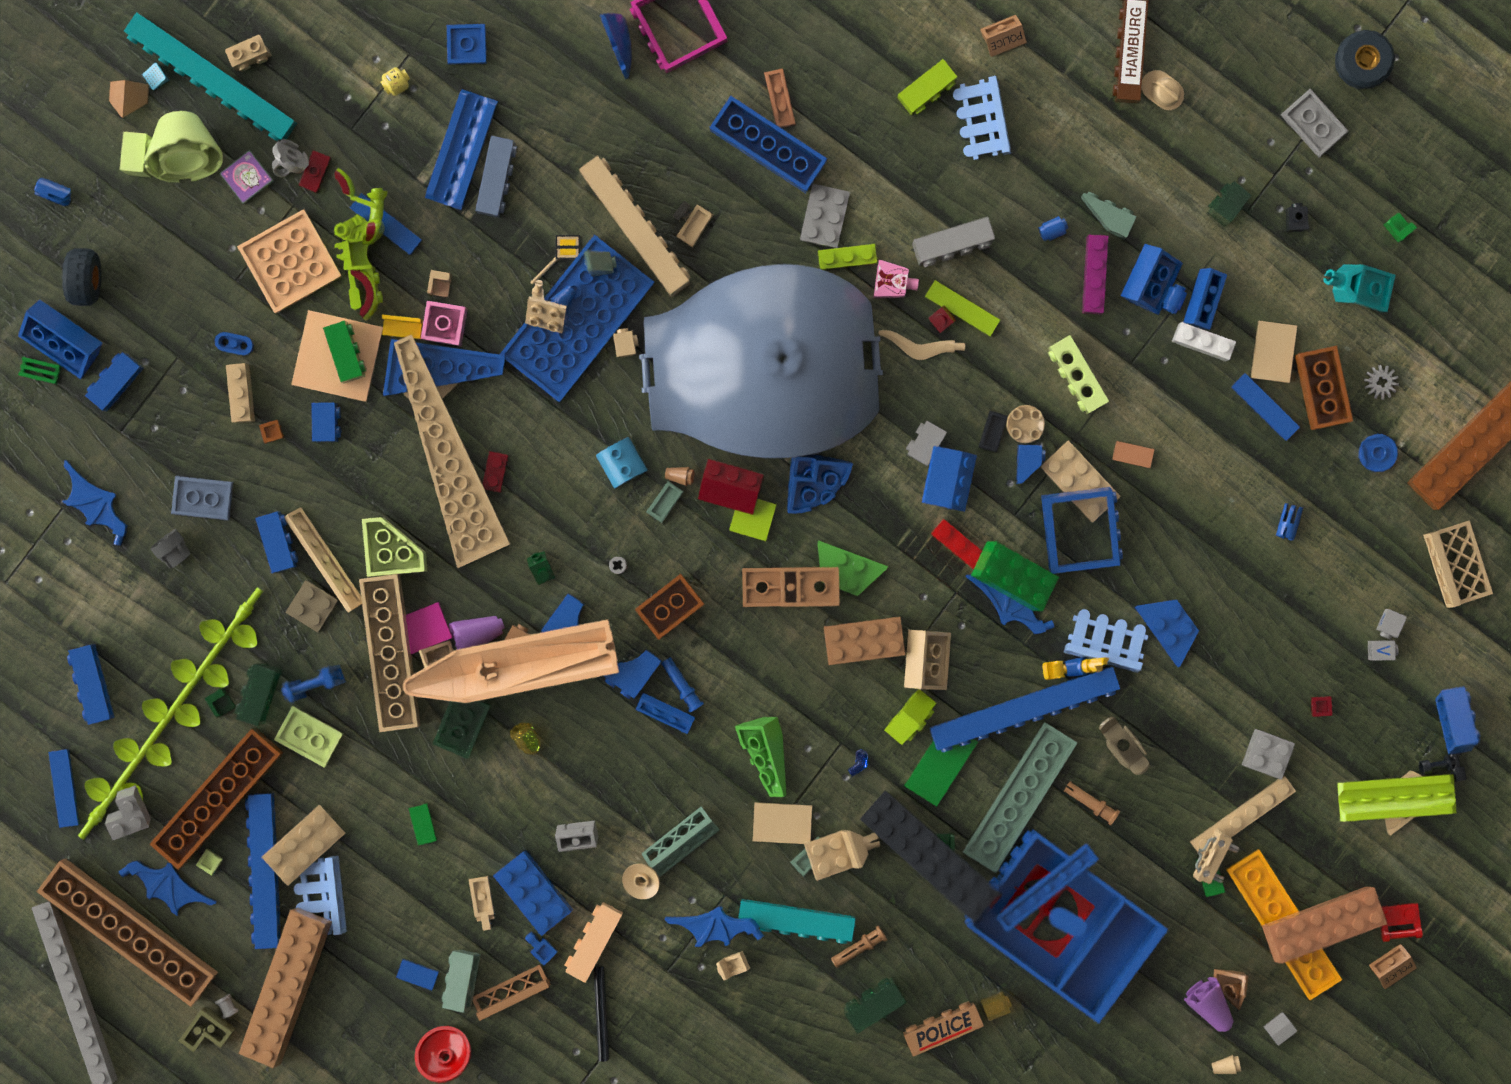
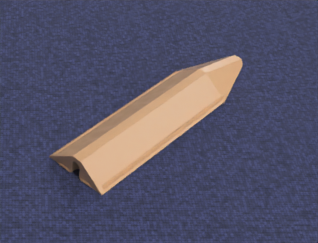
[403,620,619,703]

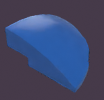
[600,13,632,79]
[787,454,853,513]

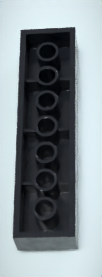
[860,790,1003,924]

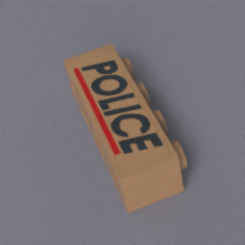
[903,1001,984,1057]

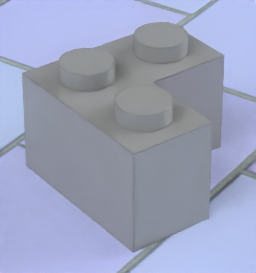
[105,785,151,840]

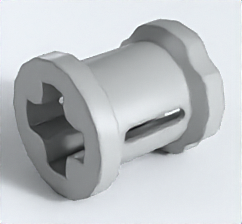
[609,557,627,574]
[215,994,239,1019]

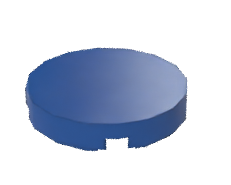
[1359,434,1398,472]

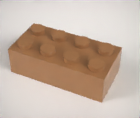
[823,617,905,665]

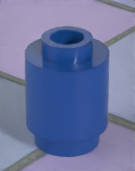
[1038,216,1068,241]
[1162,284,1187,314]

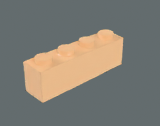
[564,902,623,983]

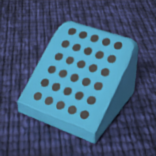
[143,63,169,91]

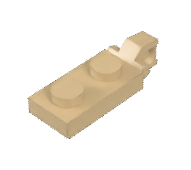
[469,876,495,931]

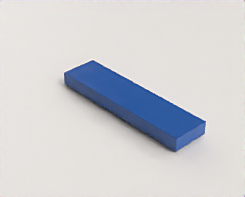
[350,193,422,255]
[1231,373,1300,441]
[48,749,80,828]

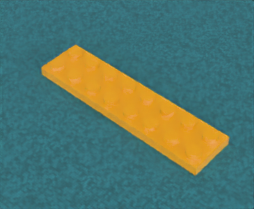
[1226,849,1342,1000]

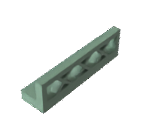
[641,806,719,877]

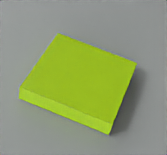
[729,499,777,541]

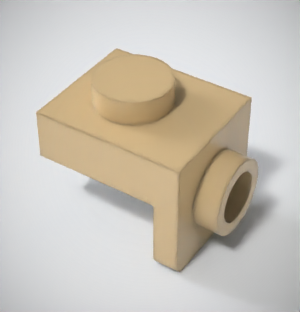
[716,951,750,981]

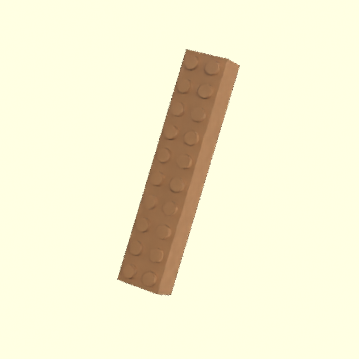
[37,858,218,1007]

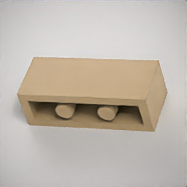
[226,363,255,424]

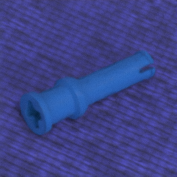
[661,657,704,713]

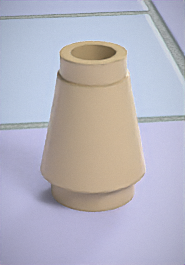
[1212,1055,1241,1074]

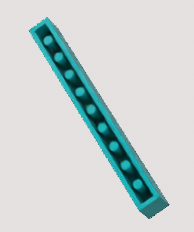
[124,12,297,142]

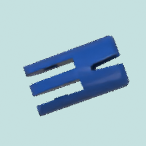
[34,177,71,206]
[1276,503,1303,541]

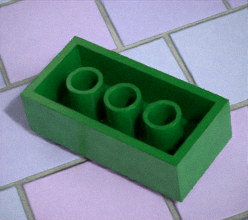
[971,541,1059,611]

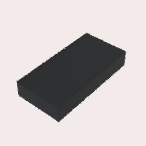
[978,411,1008,453]

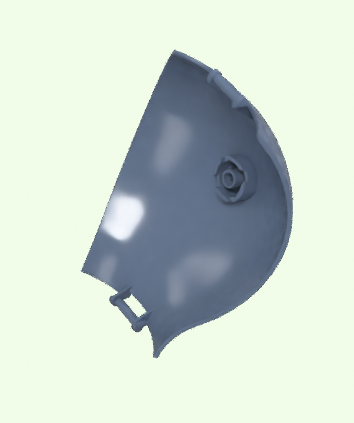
[639,264,883,458]

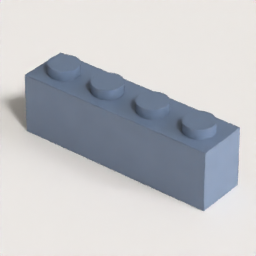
[475,136,518,218]

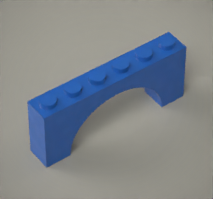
[541,593,662,699]

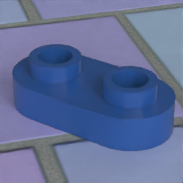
[215,332,254,356]

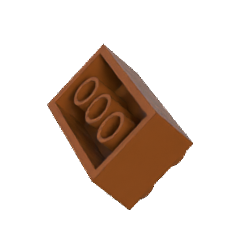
[1295,346,1353,430]

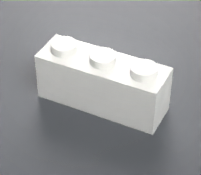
[1172,322,1236,361]

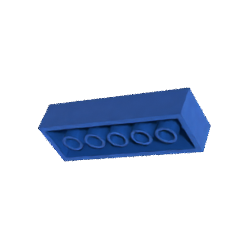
[710,96,827,194]

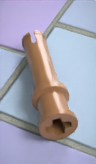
[1064,781,1120,825]
[831,925,887,968]

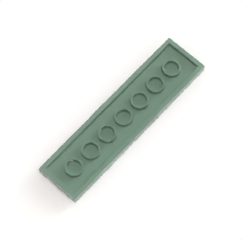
[963,722,1077,873]

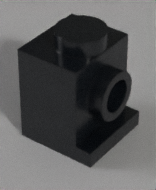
[1286,203,1309,232]

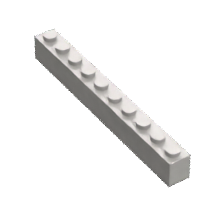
[32,901,118,1084]

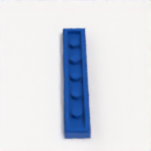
[995,844,1099,932]

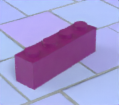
[1082,235,1108,315]

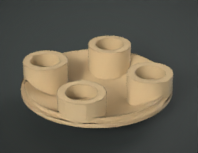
[1006,405,1045,443]

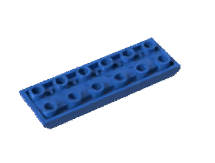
[425,89,498,210]

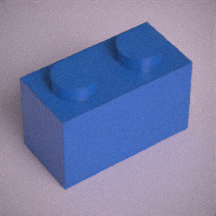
[312,403,341,442]

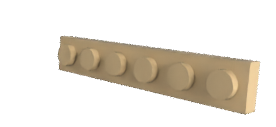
[284,507,362,613]
[1190,775,1296,856]

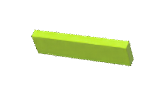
[925,280,1000,337]

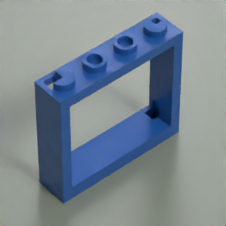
[1041,487,1123,574]

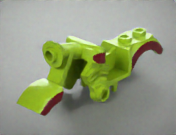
[334,168,388,321]

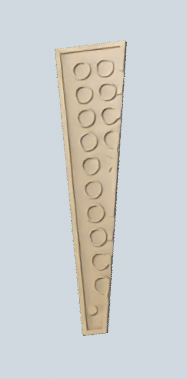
[394,335,510,568]

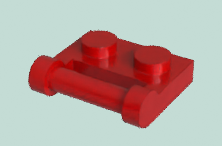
[1381,903,1422,942]

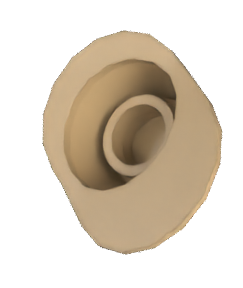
[1141,70,1184,110]

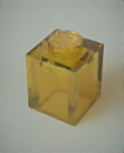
[981,992,1012,1021]

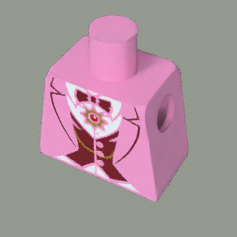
[873,260,919,298]

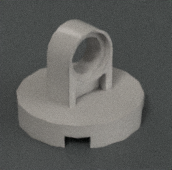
[272,139,309,177]

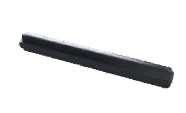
[594,966,609,1062]

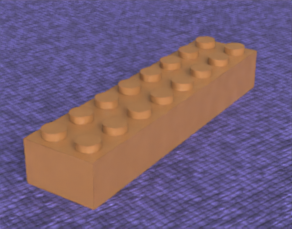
[239,908,332,1068]

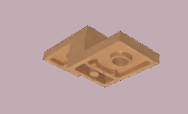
[742,567,839,607]

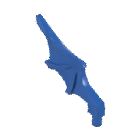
[63,460,127,546]
[966,574,1055,634]
[119,860,217,916]
[665,906,764,947]

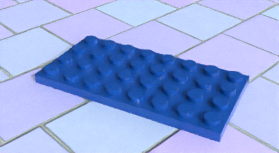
[499,235,655,403]

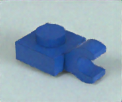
[525,932,558,965]

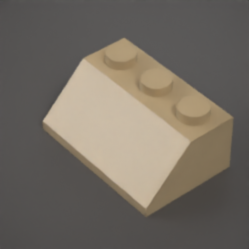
[904,630,951,690]

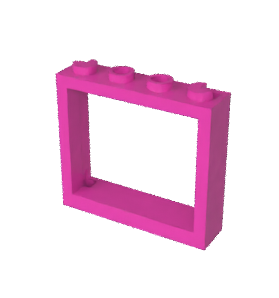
[629,0,728,73]

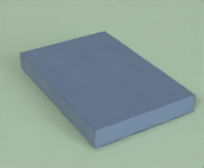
[171,476,233,520]

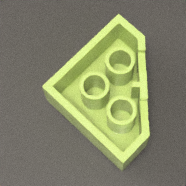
[362,517,427,577]

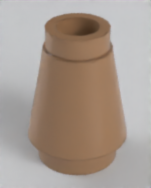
[665,467,694,486]

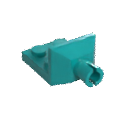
[1324,264,1395,312]

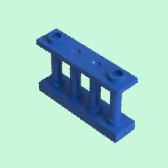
[282,665,346,702]

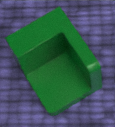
[1383,213,1416,242]

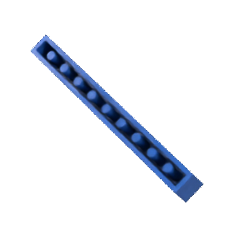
[929,667,1120,752]

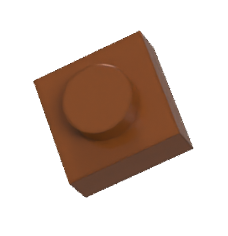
[259,420,284,444]

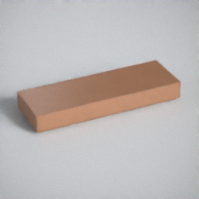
[764,69,796,129]

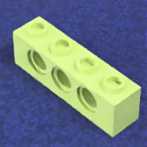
[1048,335,1109,414]

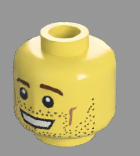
[380,67,410,96]

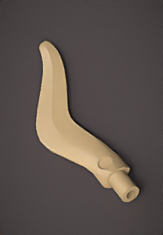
[879,330,965,360]

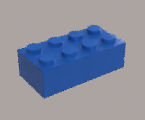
[493,850,573,936]

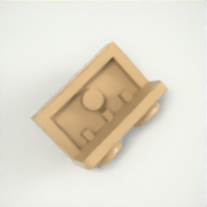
[225,35,271,72]

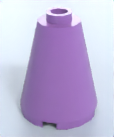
[449,616,505,650]
[1184,977,1234,1032]

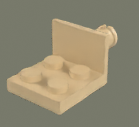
[804,830,880,880]

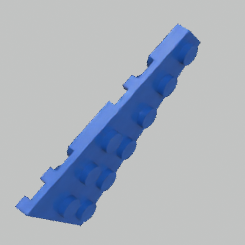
[383,339,506,396]

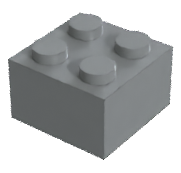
[1242,729,1295,780]

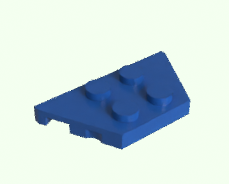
[1134,600,1199,668]

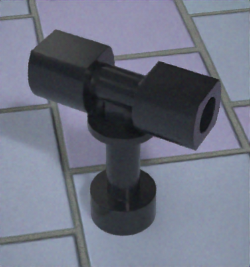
[1419,743,1467,782]

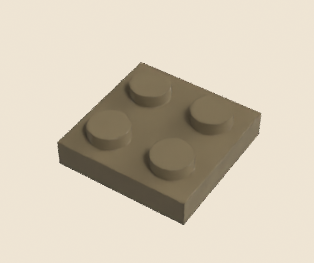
[286,580,339,633]

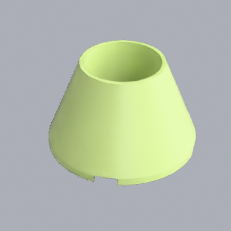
[144,111,223,182]

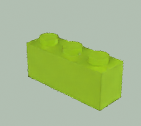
[897,59,957,115]

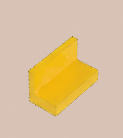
[382,315,423,339]

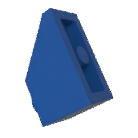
[1016,445,1045,484]

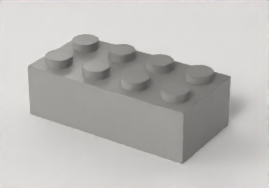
[912,217,995,268]

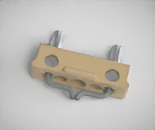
[1193,829,1239,884]

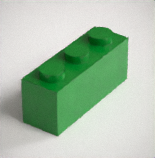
[323,320,367,384]

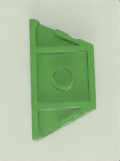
[817,541,888,596]

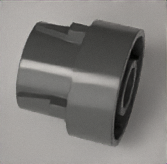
[150,529,191,569]

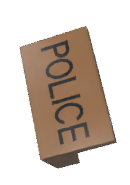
[980,15,1027,57]
[1369,944,1417,989]

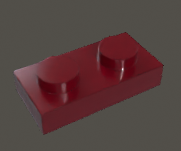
[482,451,509,493]

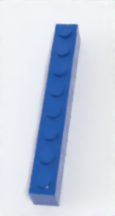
[245,793,281,949]

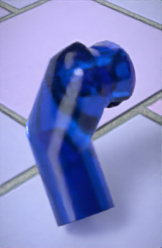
[847,749,868,777]

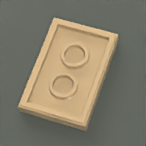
[1251,321,1297,383]
[753,802,812,844]

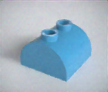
[596,437,648,489]

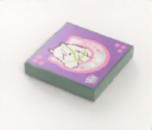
[219,150,274,204]

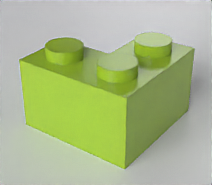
[885,689,936,745]

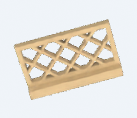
[1424,520,1493,608]

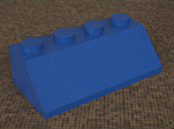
[18,300,102,379]

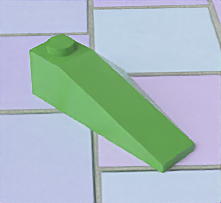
[735,717,786,797]

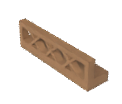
[472,964,550,1021]

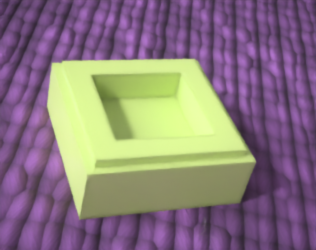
[196,848,223,876]

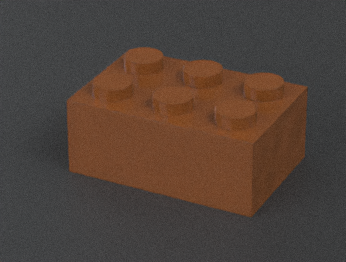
[635,574,705,640]

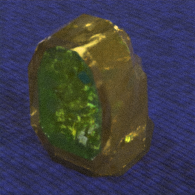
[510,722,540,755]

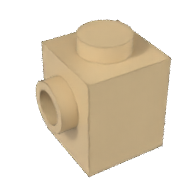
[613,328,639,358]

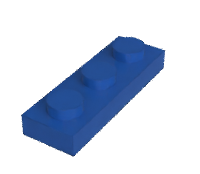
[636,693,695,734]

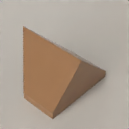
[109,80,149,118]
[1214,969,1248,1010]

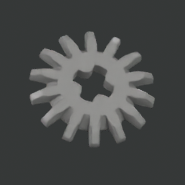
[1364,365,1399,400]

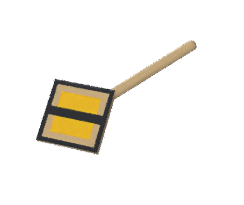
[531,235,580,284]

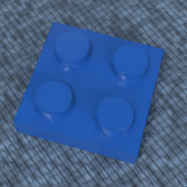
[447,24,487,65]

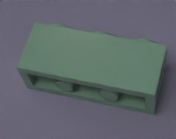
[442,949,481,1013]

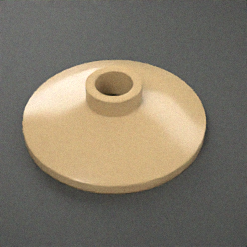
[622,864,660,899]

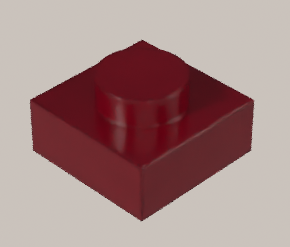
[928,305,956,333]
[1311,696,1332,717]

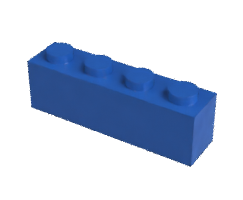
[67,644,115,725]

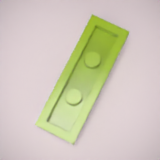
[818,244,877,270]

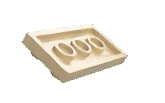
[1040,440,1121,523]
[262,805,345,886]

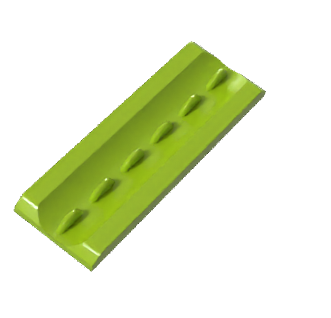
[1337,774,1456,821]

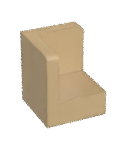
[427,270,452,297]

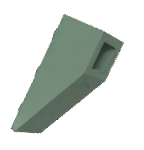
[1081,192,1137,240]

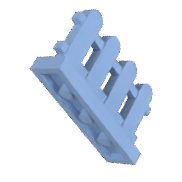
[953,76,1011,160]
[1064,609,1148,673]
[294,856,347,935]

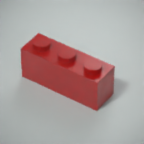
[931,519,982,570]

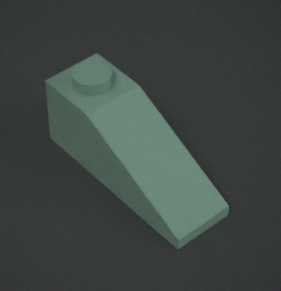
[585,251,617,277]

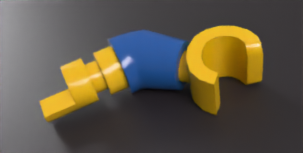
[1043,657,1109,680]

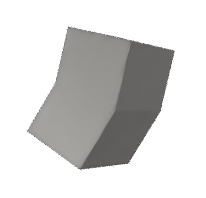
[1263,1012,1297,1046]

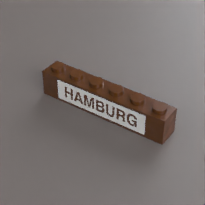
[1112,0,1148,104]

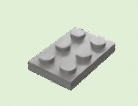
[800,184,850,248]

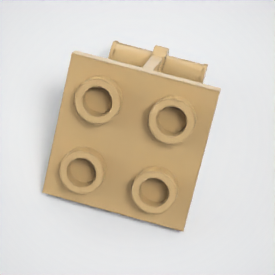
[525,280,567,333]

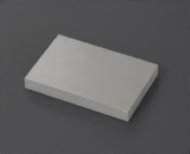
[1281,89,1348,157]

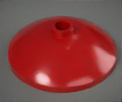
[415,1026,471,1083]

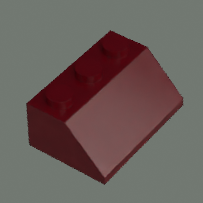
[698,459,764,515]

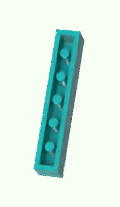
[738,899,855,944]

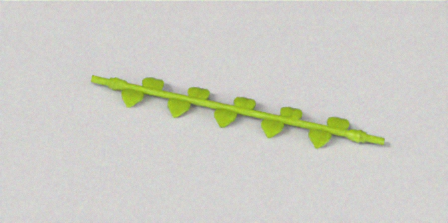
[78,587,264,840]

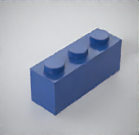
[1183,268,1227,330]
[85,352,144,412]
[256,511,298,573]

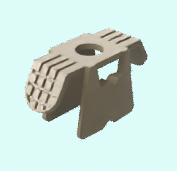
[1099,717,1150,775]

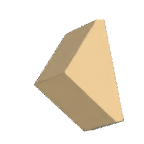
[419,640,454,668]

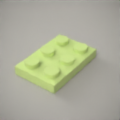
[274,706,344,767]

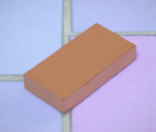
[1112,441,1155,468]

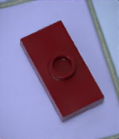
[298,150,331,193]

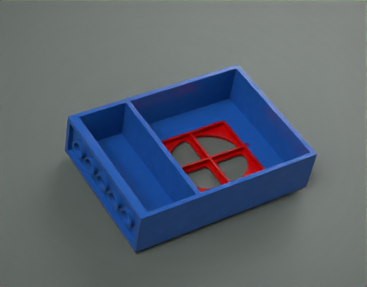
[964,829,1168,1023]

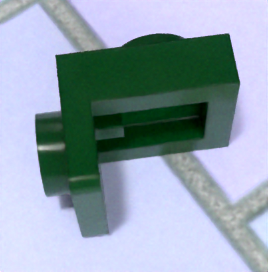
[527,551,556,585]

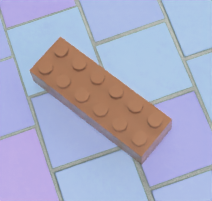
[1262,887,1387,963]

